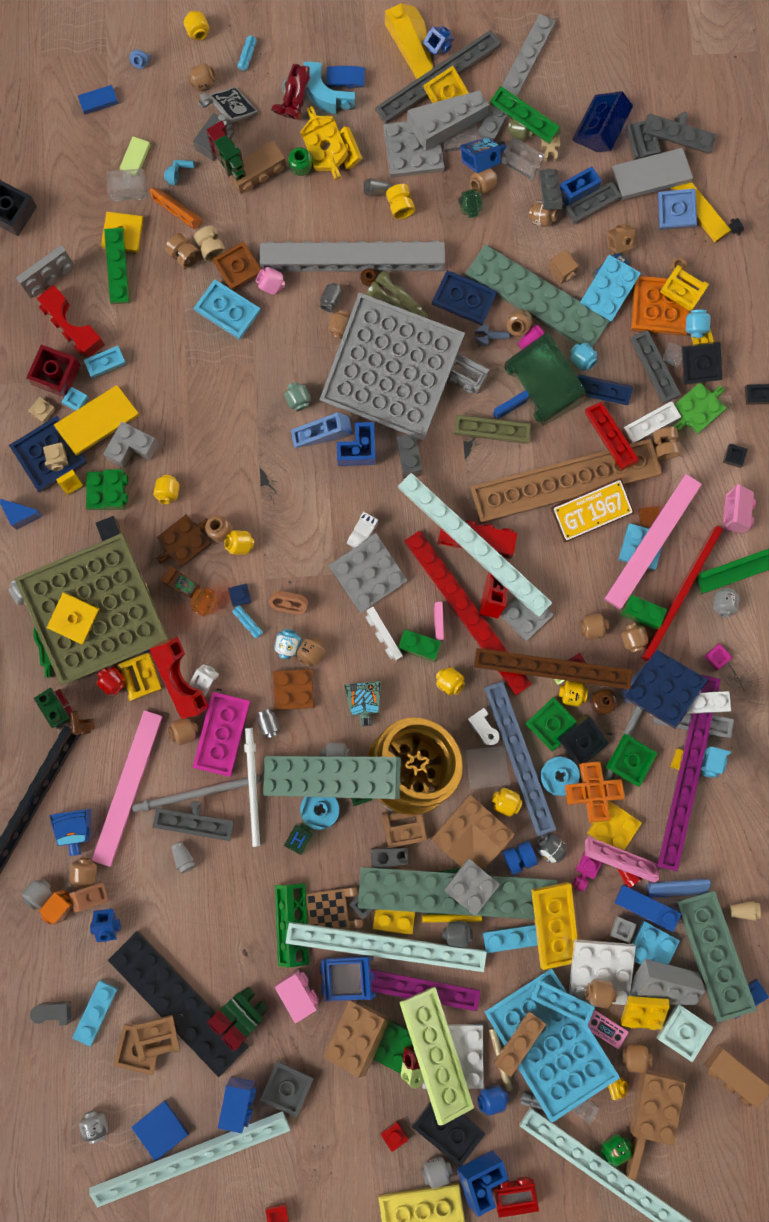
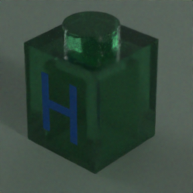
[284,823,313,855]

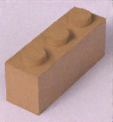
[229,141,286,194]
[494,1010,546,1077]
[703,1045,769,1109]

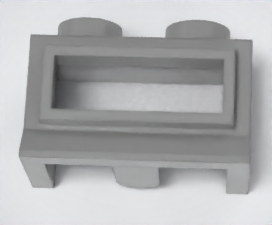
[447,354,489,394]

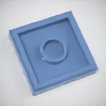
[658,188,697,230]

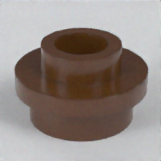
[360,268,378,287]

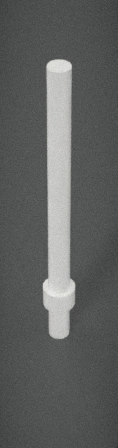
[244,728,260,847]

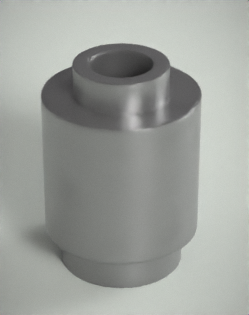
[319,283,343,313]
[256,708,281,739]

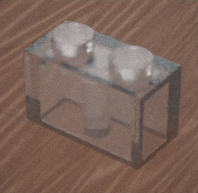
[502,137,545,180]
[106,169,147,202]

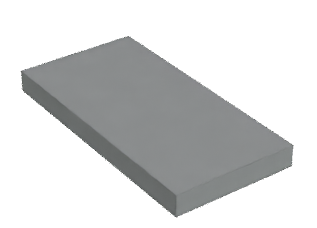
[612,148,693,200]

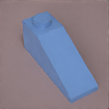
[291,412,353,448]

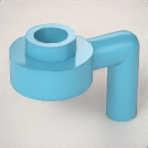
[164,160,195,186]

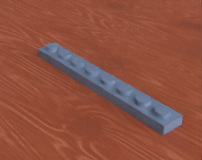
[484,681,556,836]

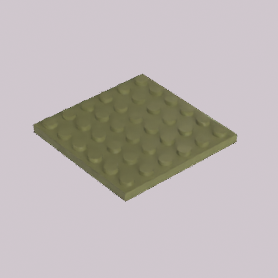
[14,533,169,686]

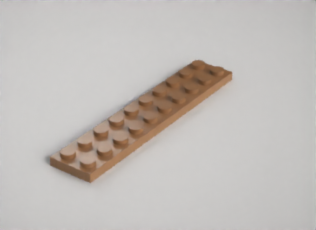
[470,439,662,524]

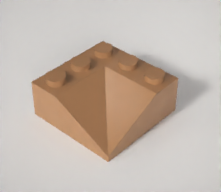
[430,795,515,870]

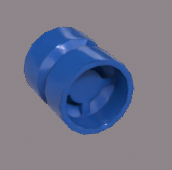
[502,841,538,875]

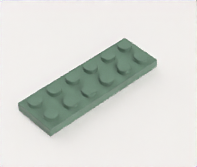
[676,891,757,1022]

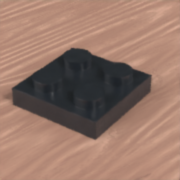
[681,341,723,384]
[557,714,609,769]

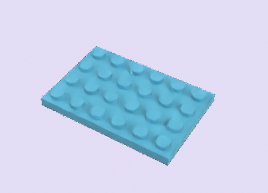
[484,968,620,1123]

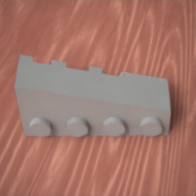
[407,90,489,151]

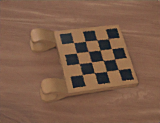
[306,886,364,930]

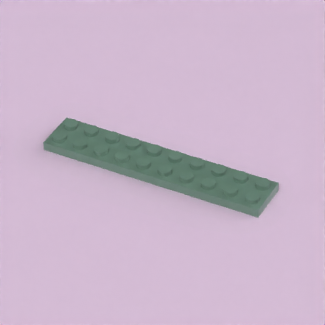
[358,867,557,919]

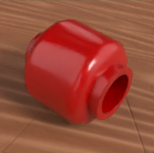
[96,667,126,696]

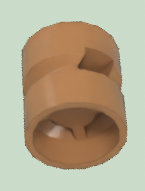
[165,233,200,269]
[653,427,682,460]

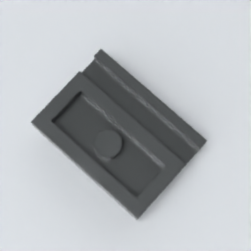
[626,120,661,160]

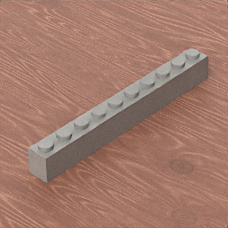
[260,241,445,272]

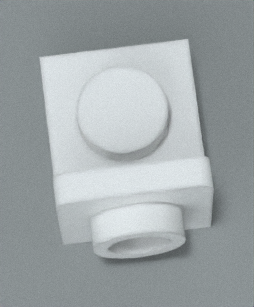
[189,664,219,697]

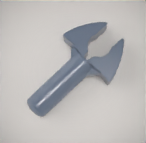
[475,324,510,346]

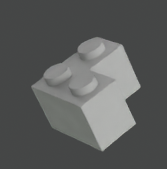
[104,421,159,468]

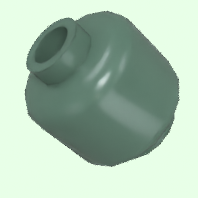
[284,382,311,412]

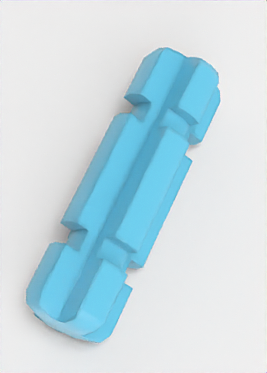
[237,35,257,71]
[232,606,263,639]

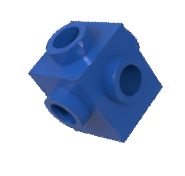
[423,26,455,55]
[90,909,121,942]

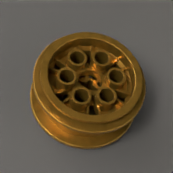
[367,717,463,815]

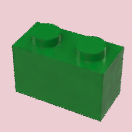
[620,595,667,630]
[398,629,441,662]

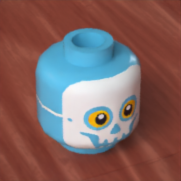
[274,629,301,659]

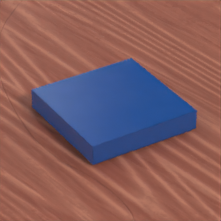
[131,1100,189,1161]

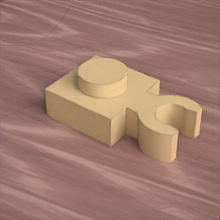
[541,135,560,162]

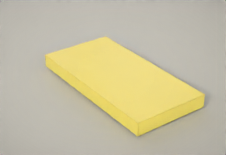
[379,1182,465,1222]

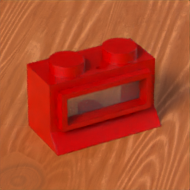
[493,1177,539,1218]

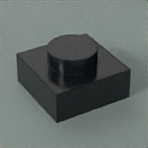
[723,443,748,468]

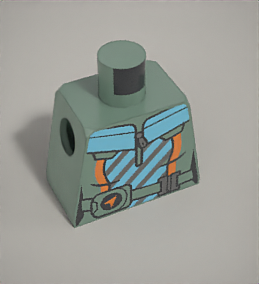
[344,681,381,727]

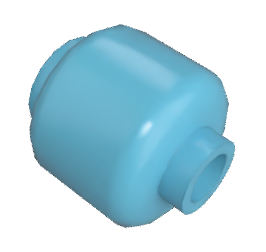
[685,310,711,338]
[570,343,598,371]

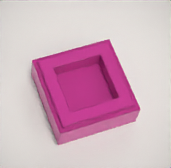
[704,643,732,671]

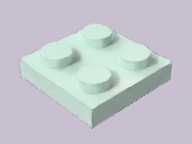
[656,1005,713,1063]

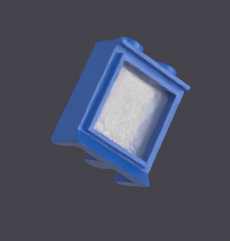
[320,955,376,1002]

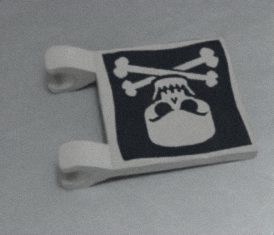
[198,87,258,126]

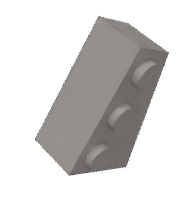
[630,959,705,1005]

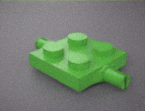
[673,383,726,434]

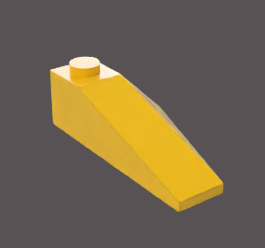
[385,3,433,79]

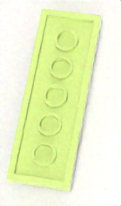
[400,987,474,1125]

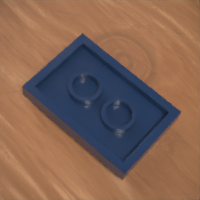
[432,270,497,326]

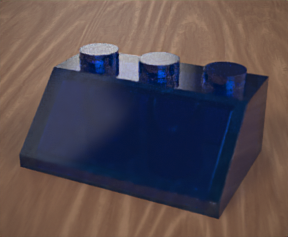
[572,91,633,152]

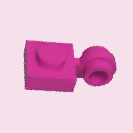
[572,852,602,892]

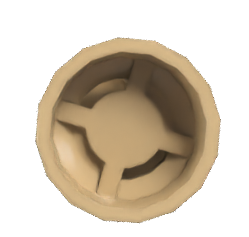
[194,226,226,262]

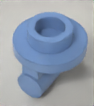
[130,49,150,69]

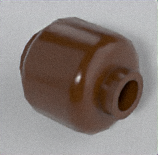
[590,689,617,715]

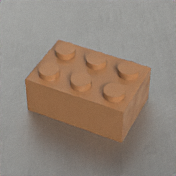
[323,1000,391,1078]
[629,1070,686,1146]

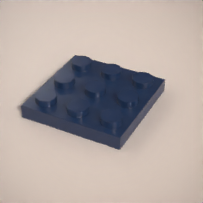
[9,416,88,493]
[624,650,708,729]

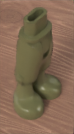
[365,270,428,318]

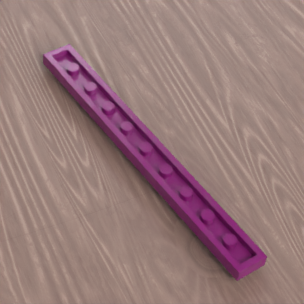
[657,674,721,872]

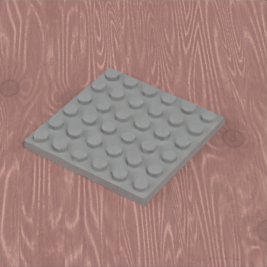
[320,293,465,440]

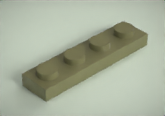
[454,415,531,444]

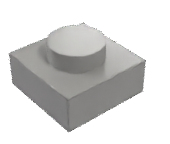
[610,916,636,943]

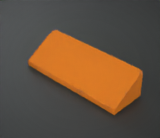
[149,188,203,229]

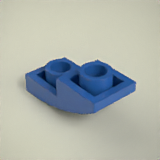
[326,66,366,89]

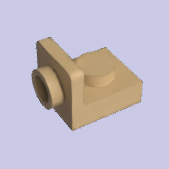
[43,442,69,471]

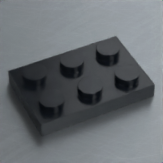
[412,1101,485,1167]

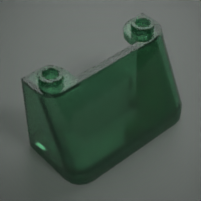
[504,333,586,426]

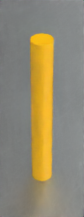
[422,914,482,923]

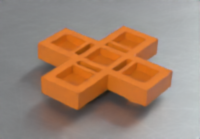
[565,762,625,823]

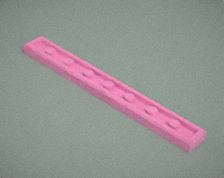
[604,474,702,609]
[92,710,163,867]

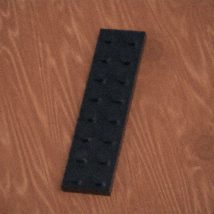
[108,931,248,1078]

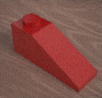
[480,560,510,619]

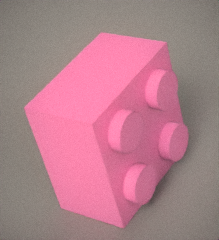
[275,969,319,1024]

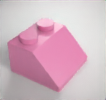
[722,485,756,533]

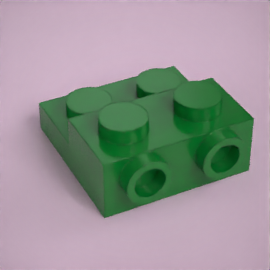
[86,469,129,510]

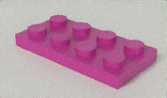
[192,692,251,777]

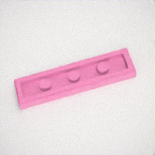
[585,836,659,883]

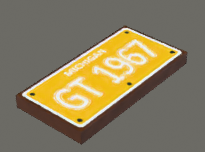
[550,478,634,542]

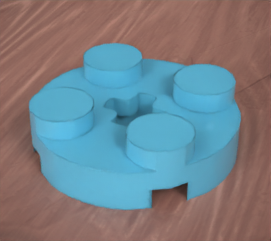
[540,757,580,796]
[300,797,340,830]

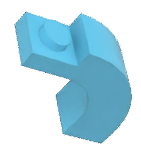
[303,61,355,114]

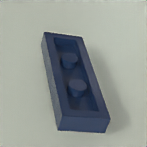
[573,374,633,406]

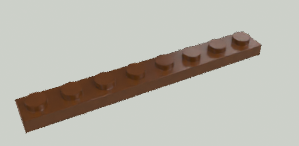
[474,648,633,690]

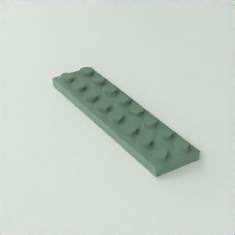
[465,244,609,348]
[263,756,401,799]

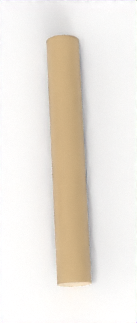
[489,1028,513,1091]

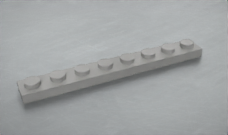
[477,14,555,141]

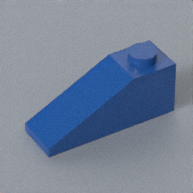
[614,885,681,932]

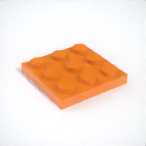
[631,276,690,336]

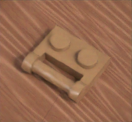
[381,812,427,848]
[132,1014,180,1062]

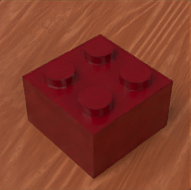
[26,344,81,397]

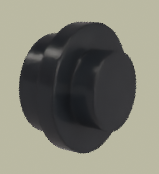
[728,218,744,236]

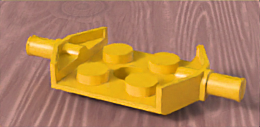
[300,106,349,181]

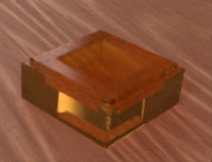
[638,506,659,528]

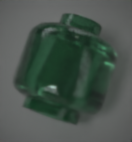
[458,189,484,218]

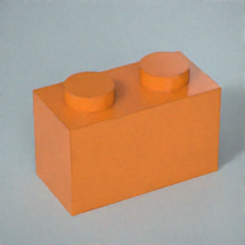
[38,889,73,925]

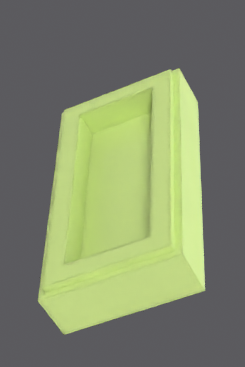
[120,137,151,177]

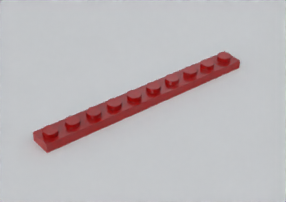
[404,530,531,696]

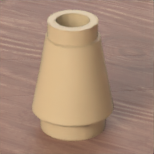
[730,901,761,921]

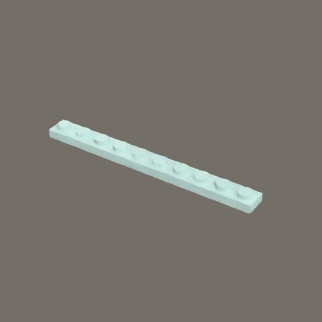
[398,473,552,618]
[286,922,487,972]
[519,1107,692,1222]
[89,1111,290,1208]

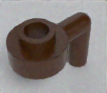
[70,711,95,735]

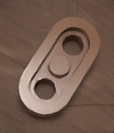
[269,591,308,615]

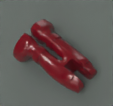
[271,64,310,120]

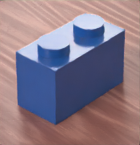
[560,166,602,206]

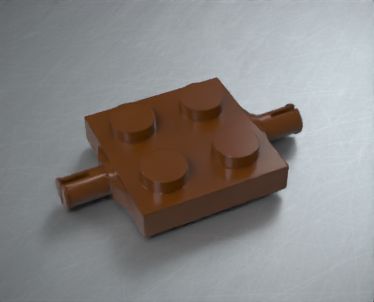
[156,514,210,567]

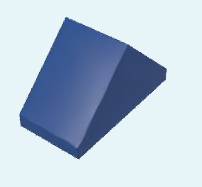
[0,499,42,530]

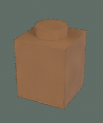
[548,249,579,284]

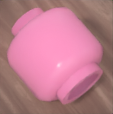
[256,267,285,295]

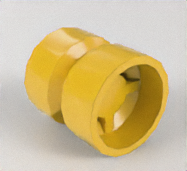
[386,184,415,220]

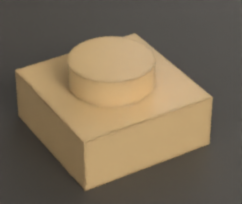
[28,397,56,423]

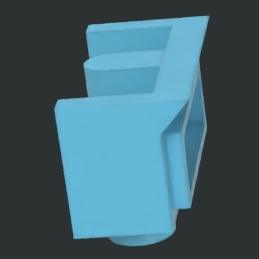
[700,747,732,778]

